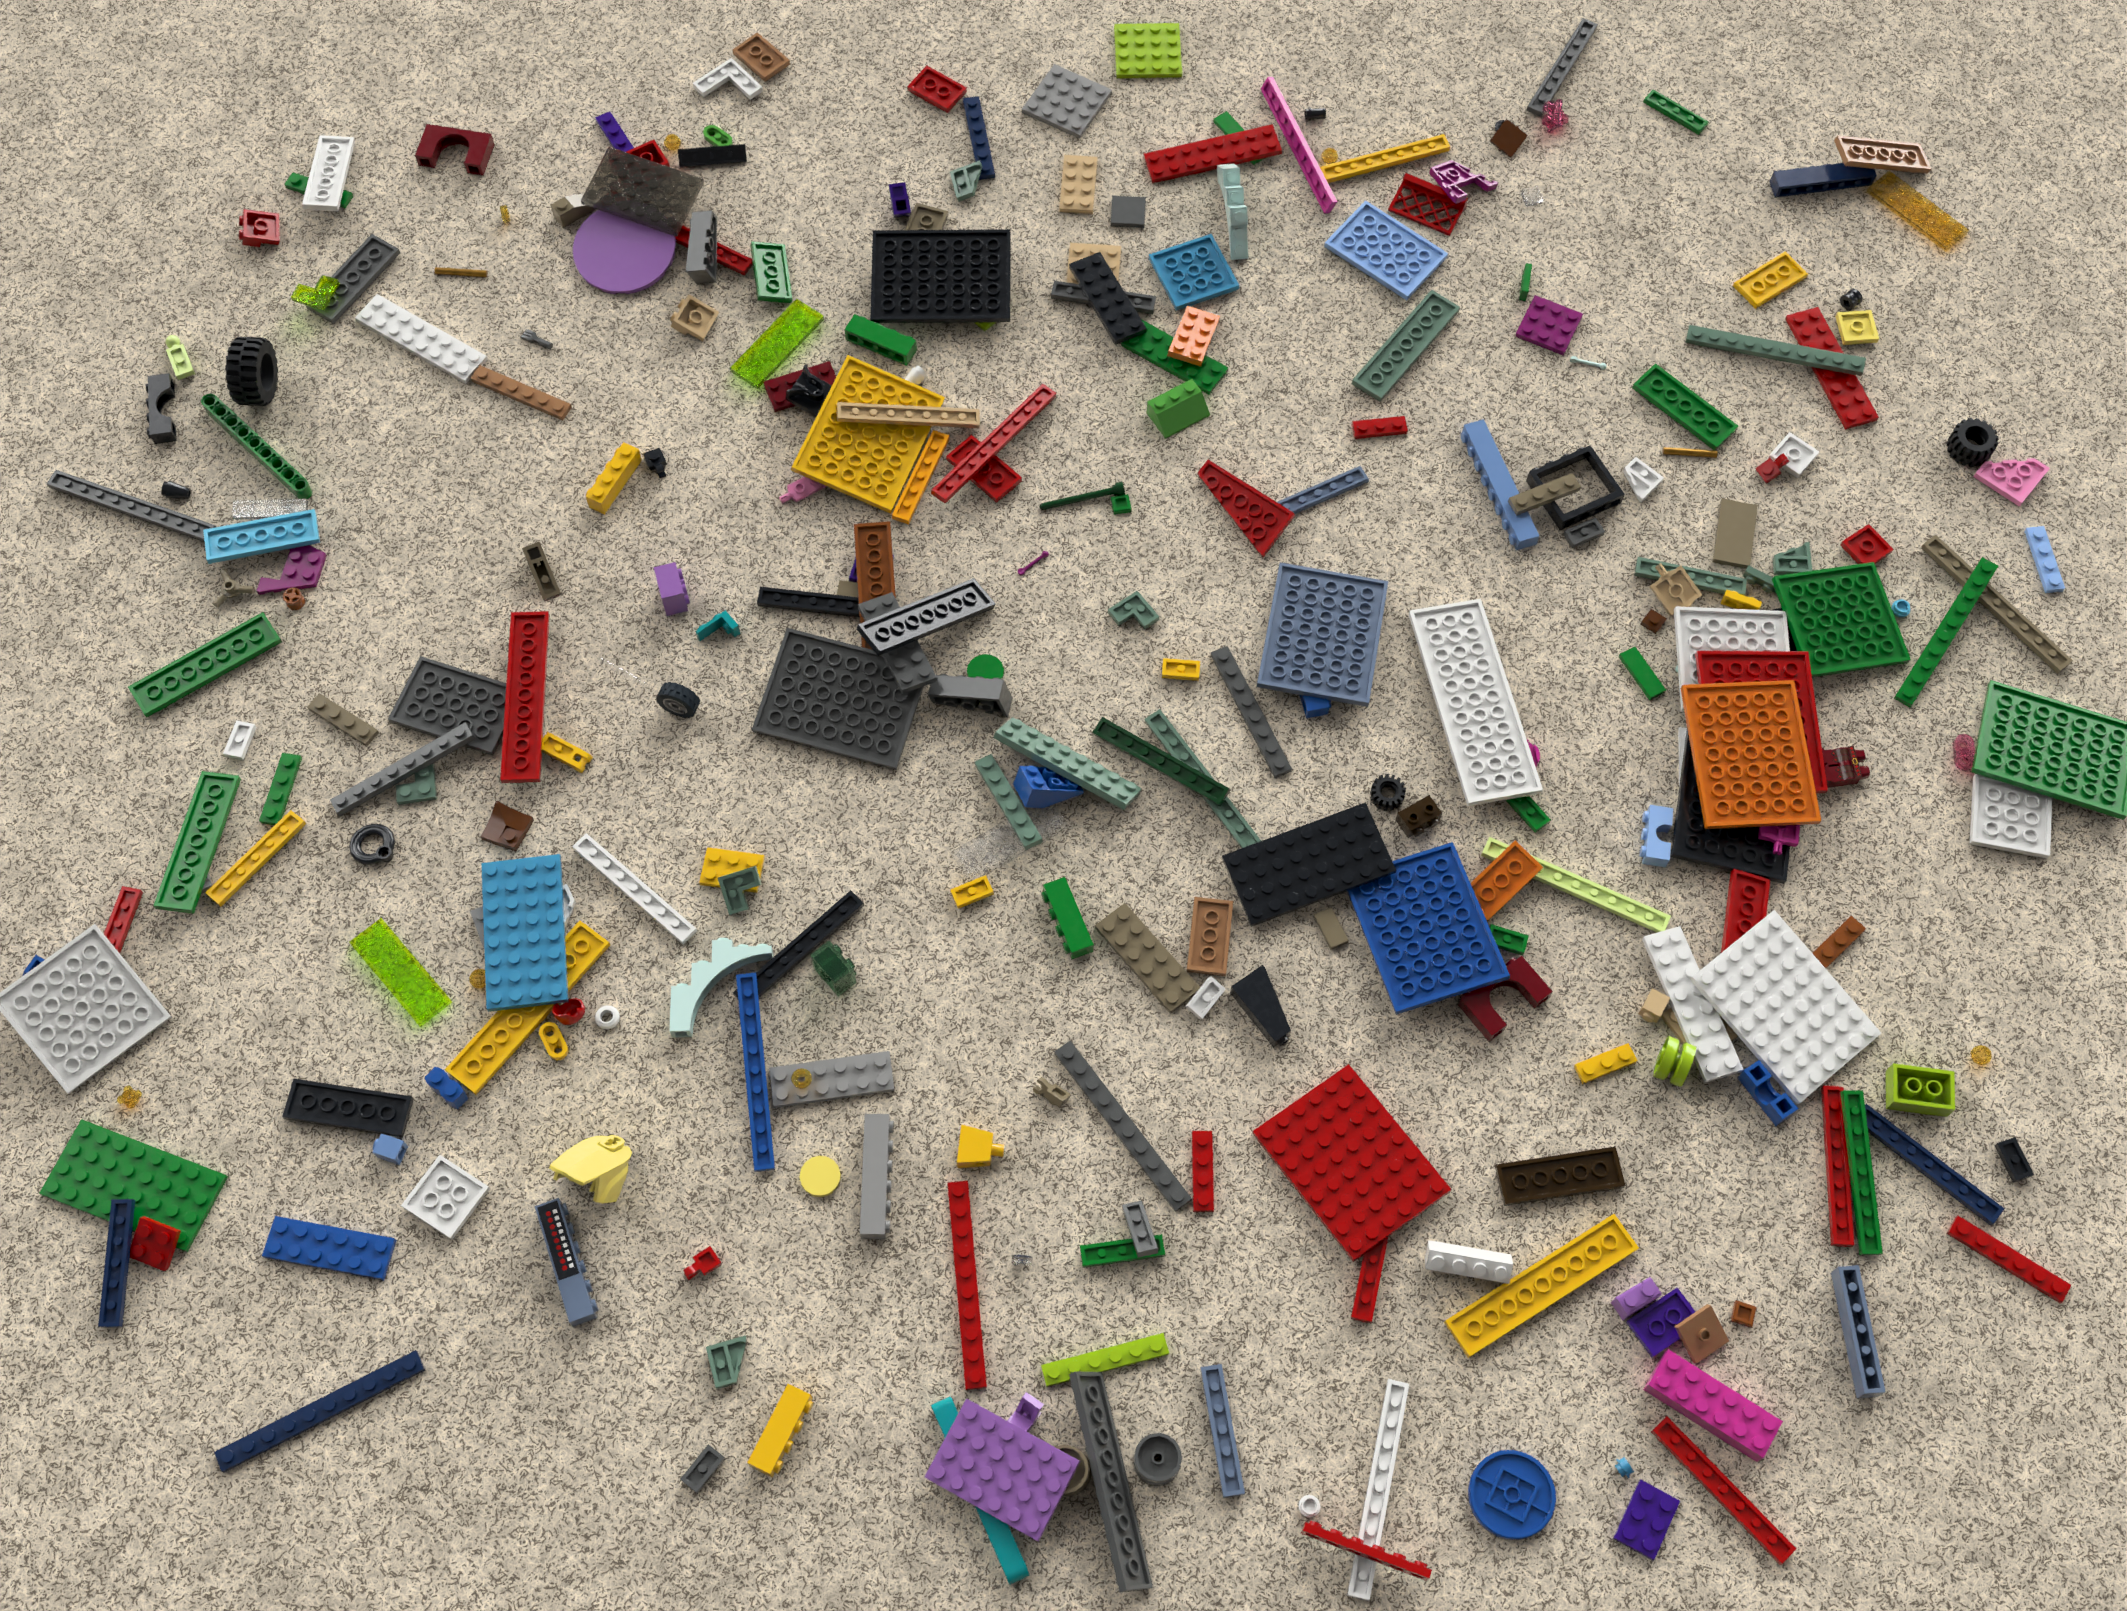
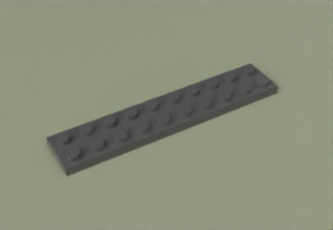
[1069,1372,1153,1593]

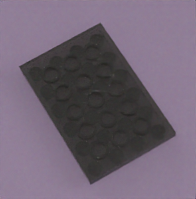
[581,147,704,237]

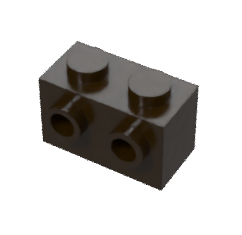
[1395,795,1442,838]

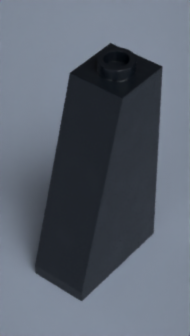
[1230,965,1291,1048]

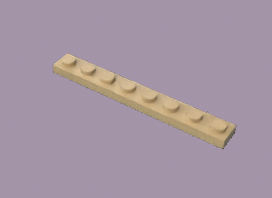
[837,402,980,428]

